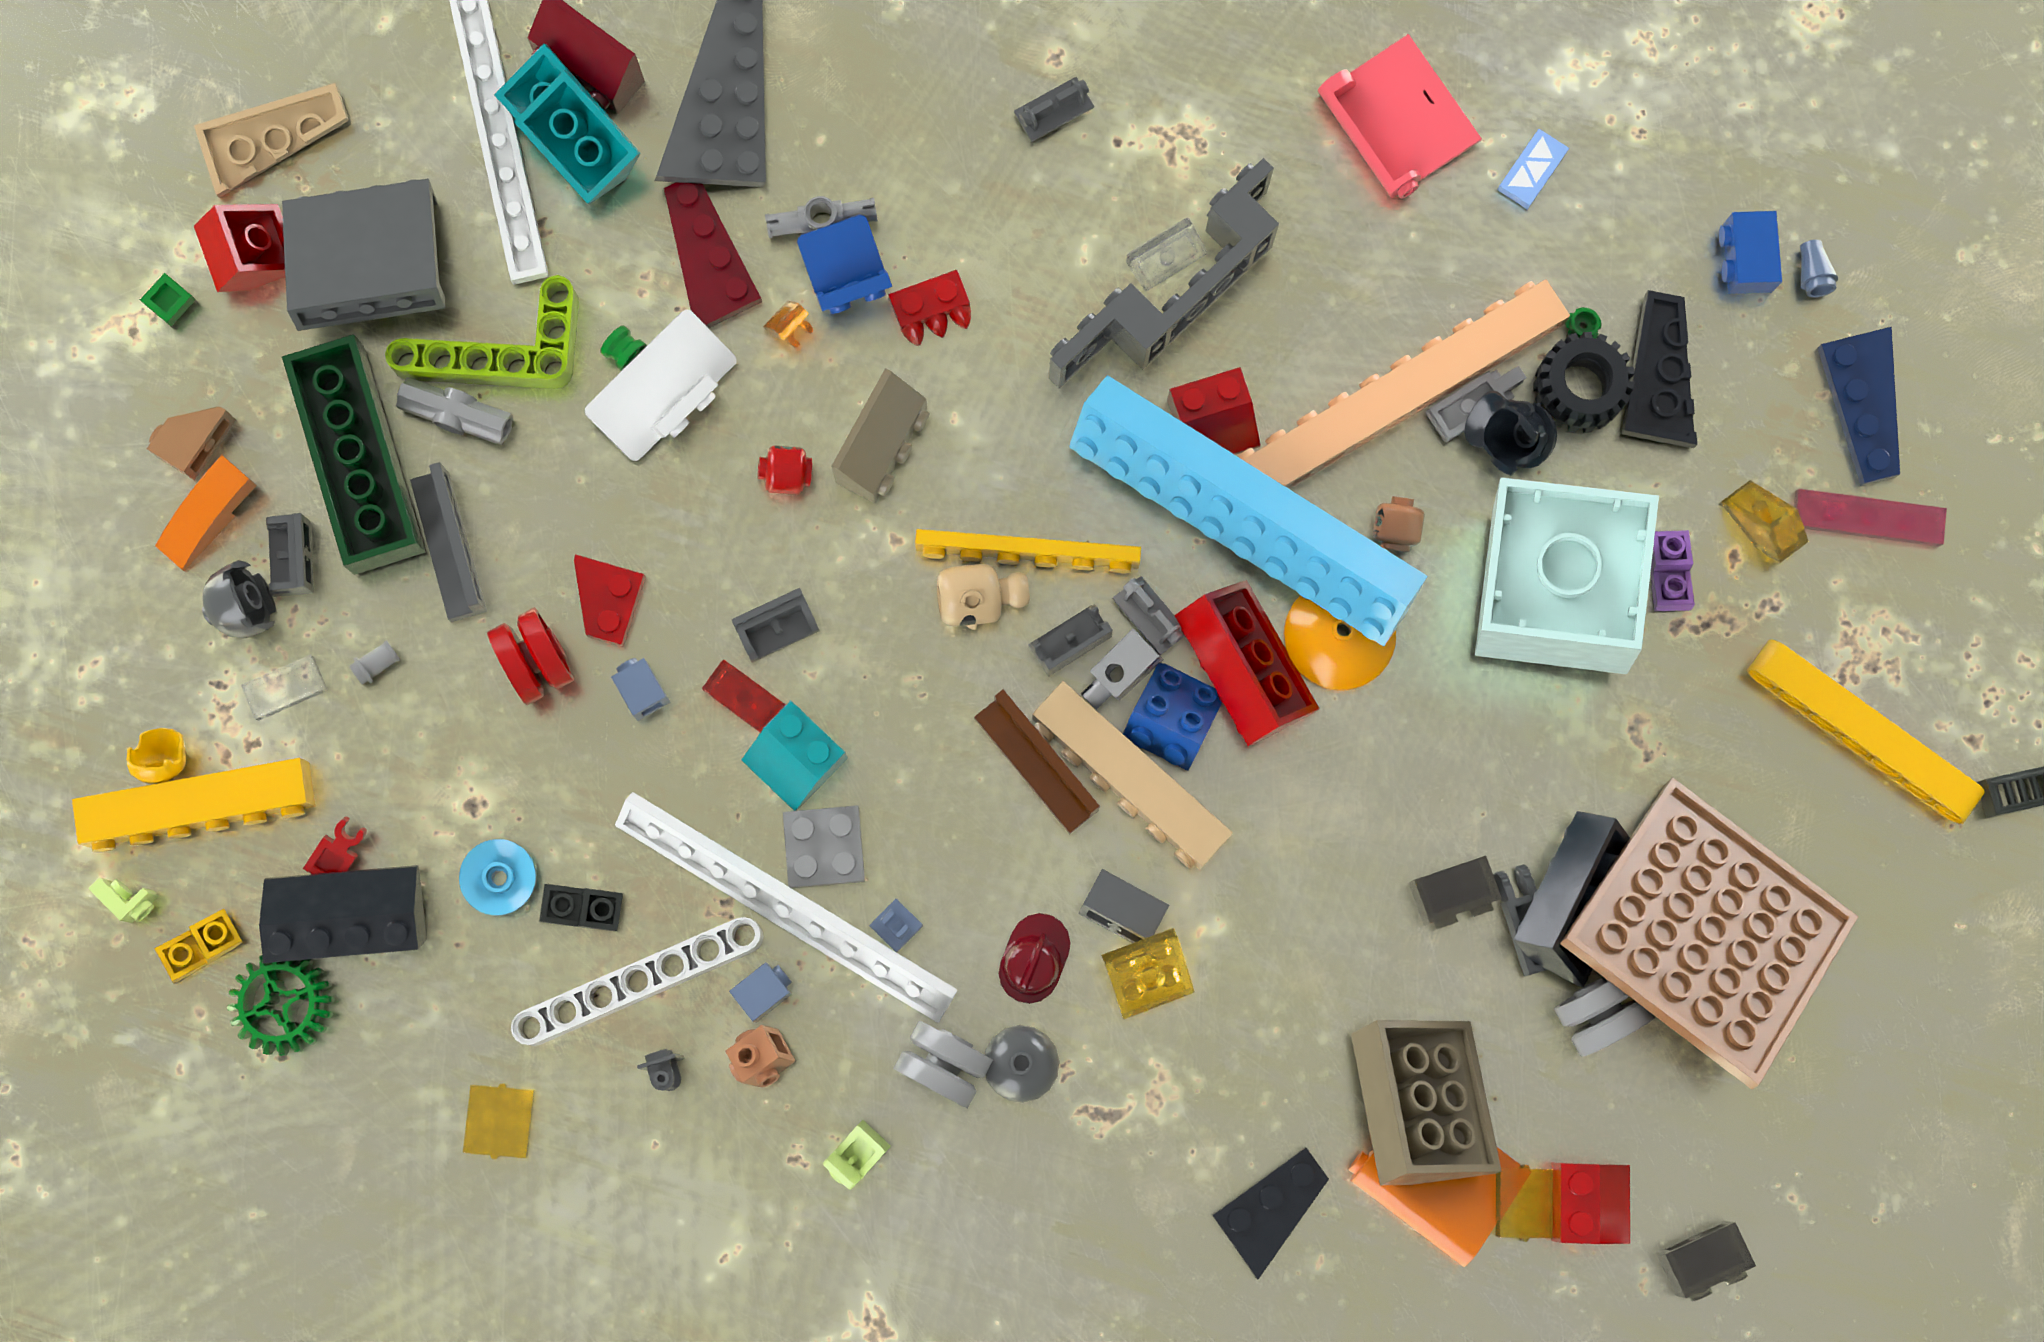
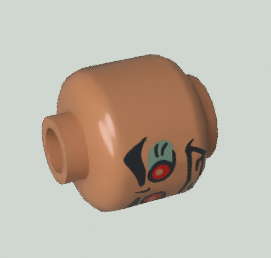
[1373,496,1425,552]

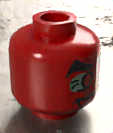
[757,445,812,495]

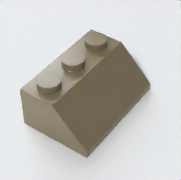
[831,368,930,503]

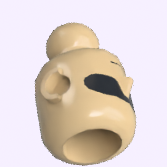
[937,564,1030,630]

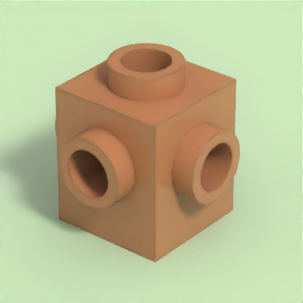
[725,1025,796,1088]

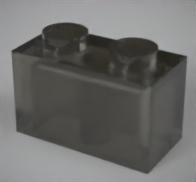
[1409,856,1502,929]
[1656,1221,1756,1301]

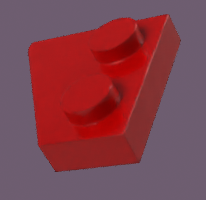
[574,554,646,647]

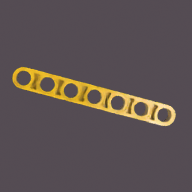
[1747,639,1985,824]

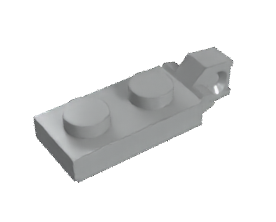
[1425,366,1527,443]

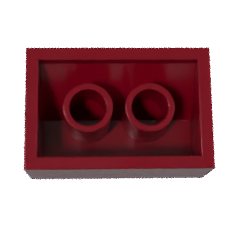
[527,0,645,114]

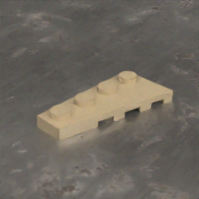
[194,83,349,198]

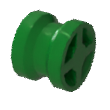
[600,325,647,371]

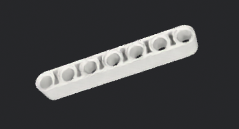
[511,917,764,1046]

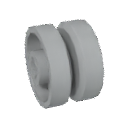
[1554,977,1656,1057]
[893,1020,993,1109]

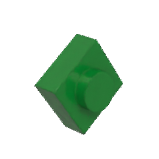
[140,273,196,327]

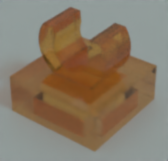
[763,300,813,347]

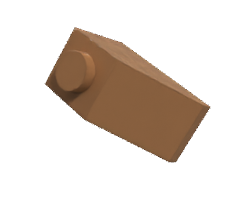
[146,406,236,480]

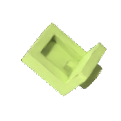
[823,1120,891,1190]

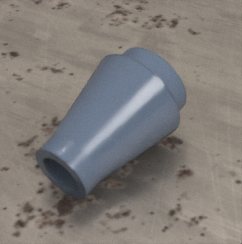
[1800,240,1838,297]

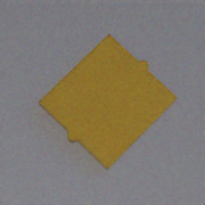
[463,1084,535,1159]
[1495,1165,1553,1242]

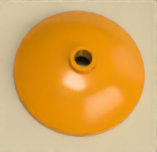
[1284,596,1396,691]

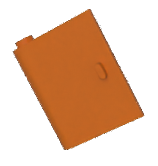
[1349,1147,1530,1267]

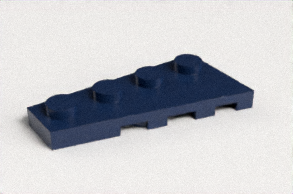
[1817,326,1900,486]

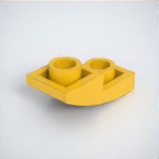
[154,909,243,984]

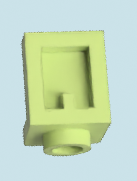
[88,878,159,923]

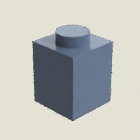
[611,658,670,721]
[729,962,792,1023]

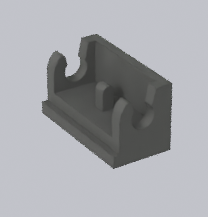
[266,513,314,597]
[731,588,820,662]
[1028,604,1113,677]
[1078,869,1170,950]

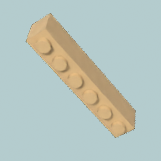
[1032,681,1233,870]

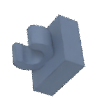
[869,899,923,953]

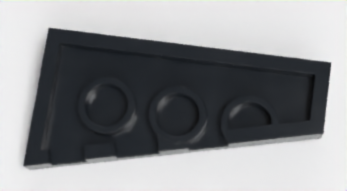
[1621,290,1698,448]

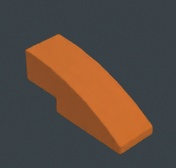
[155,455,257,571]

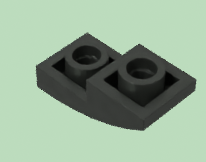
[539,884,623,931]

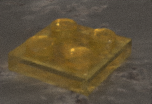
[1101,928,1195,1019]

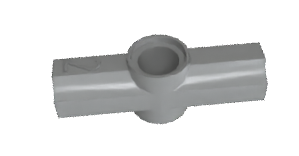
[396,377,513,445]

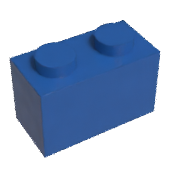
[1719,211,1782,294]

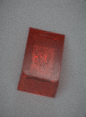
[701,659,786,733]

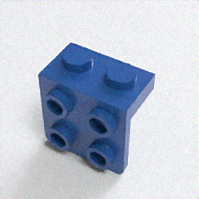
[797,215,892,314]
[1123,663,1222,771]

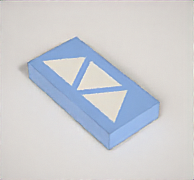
[1497,129,1569,210]

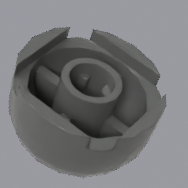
[202,560,276,638]
[985,1025,1060,1103]

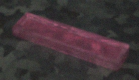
[1792,489,1947,547]

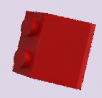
[194,204,285,292]
[1167,367,1261,455]
[1551,1162,1630,1244]

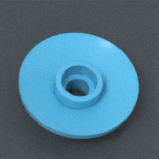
[459,839,536,916]

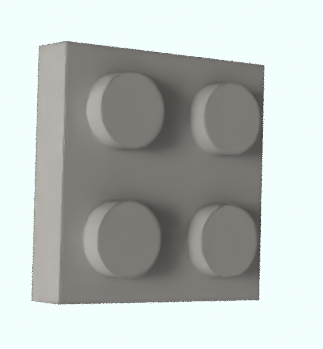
[783,805,865,889]

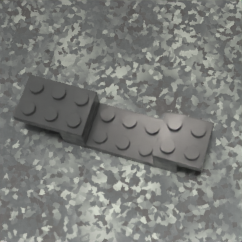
[1049,158,1279,389]

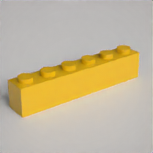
[72,758,316,852]

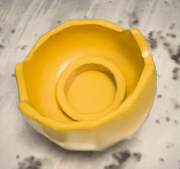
[126,728,186,784]

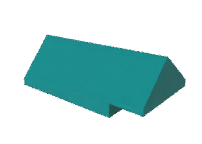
[494,43,641,204]

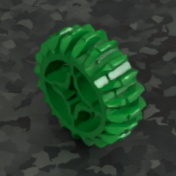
[227,955,335,1056]

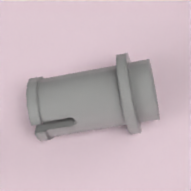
[349,640,400,684]

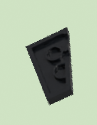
[1212,1147,1329,1280]

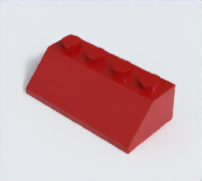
[1174,580,1320,746]

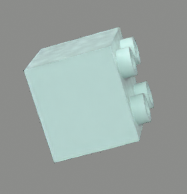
[1475,477,1659,674]

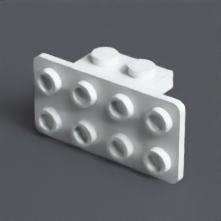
[584,310,736,461]

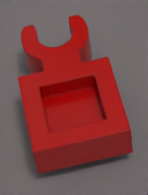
[303,816,367,874]

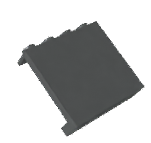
[282,178,445,331]

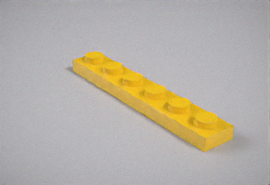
[915,529,1141,573]

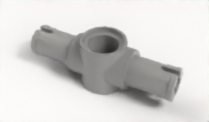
[765,196,878,238]

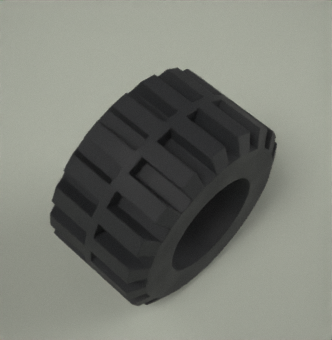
[1533,332,1635,433]

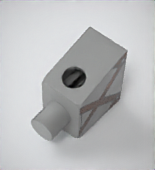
[1081,629,1164,710]

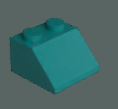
[741,700,848,811]

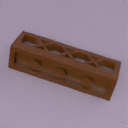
[974,689,1100,835]

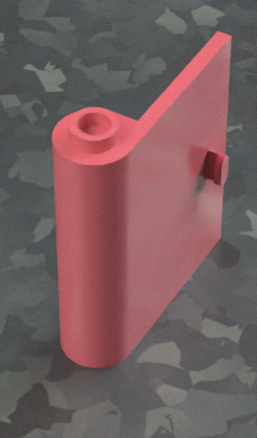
[1318,34,1482,199]

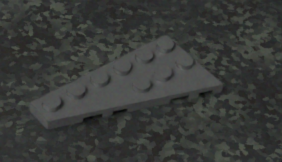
[654,0,766,187]

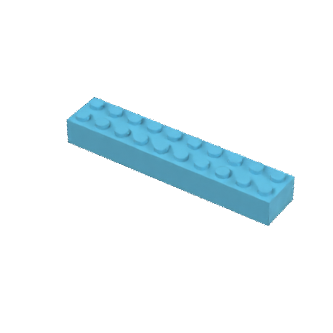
[1069,375,1428,647]

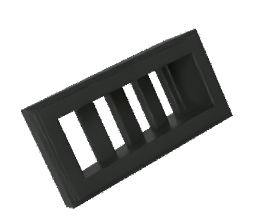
[1976,766,2044,819]

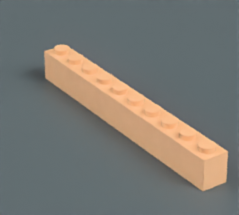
[1237,279,1570,489]

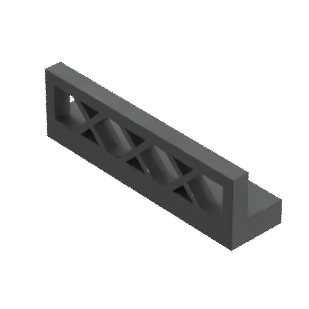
[410,462,487,622]

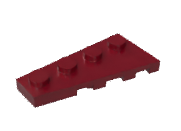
[664,182,762,328]

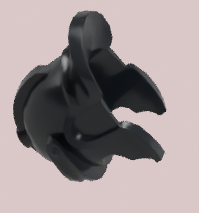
[1464,390,1557,476]

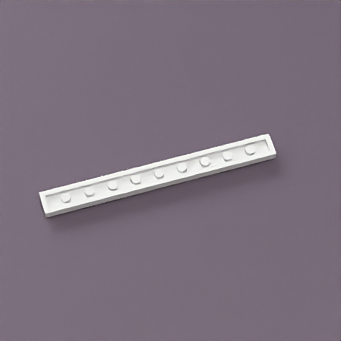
[449,0,549,285]
[615,792,958,1023]

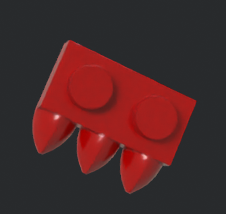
[888,270,971,346]

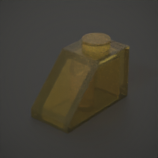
[1721,480,1809,563]

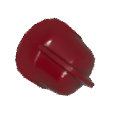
[998,913,1071,1004]

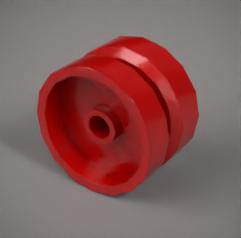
[487,607,574,705]

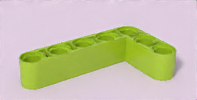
[385,275,579,389]

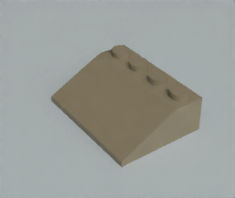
[1351,1020,1502,1186]

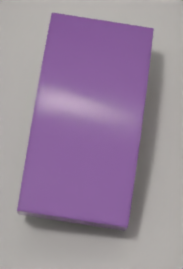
[1651,530,1695,611]

